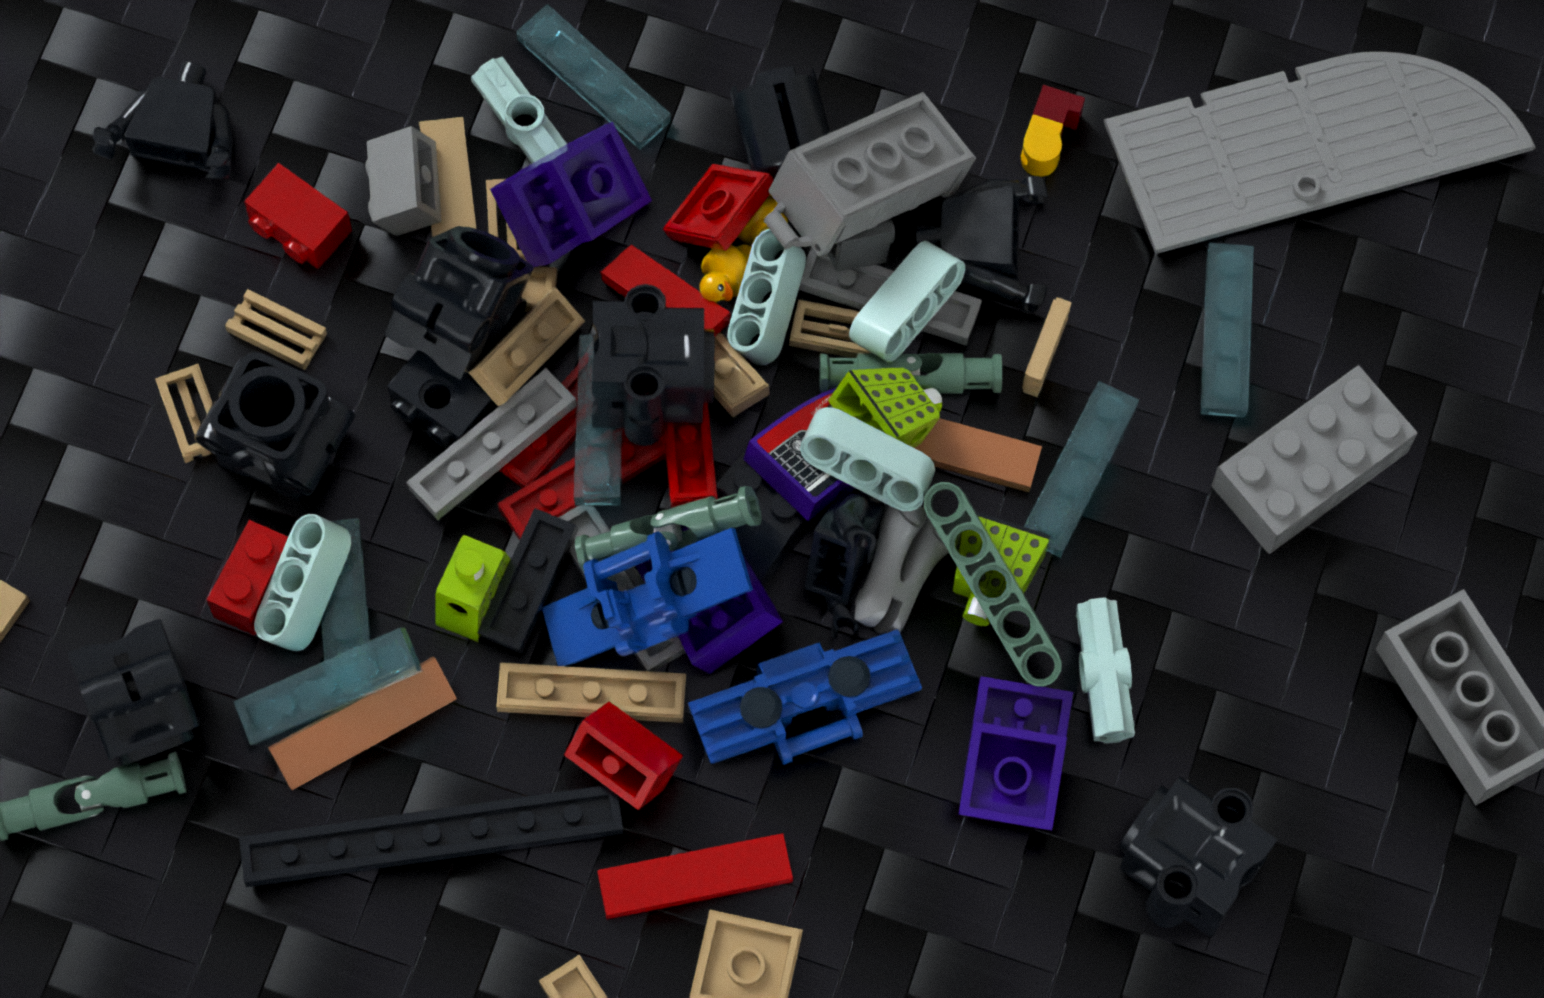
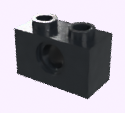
[387,350,495,449]

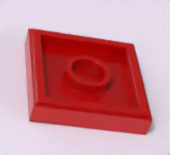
[663,164,774,251]

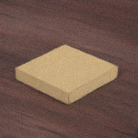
[689,910,803,998]

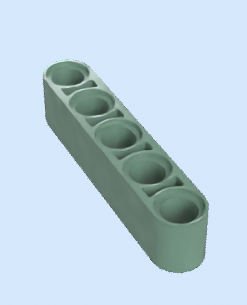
[924,482,1062,687]

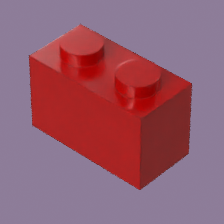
[244,163,352,269]
[207,520,288,636]
[564,701,683,810]

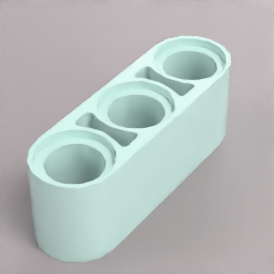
[727,229,806,365]
[849,241,965,362]
[800,407,935,511]
[254,514,351,651]

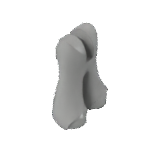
[854,503,961,635]

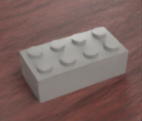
[1211,365,1417,554]
[1376,589,1544,805]

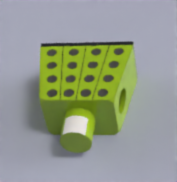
[828,367,942,448]
[953,511,1051,626]
[435,535,511,642]

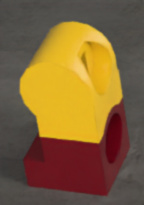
[1021,85,1085,177]

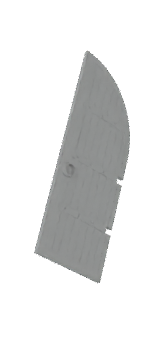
[1104,52,1536,254]

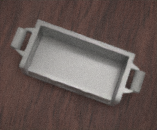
[764,92,976,257]

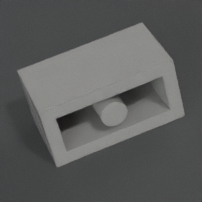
[365,126,441,236]

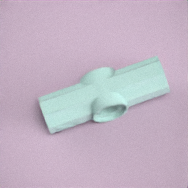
[471,57,567,163]
[1076,598,1135,744]

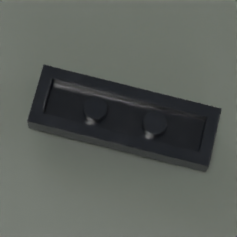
[477,508,578,654]

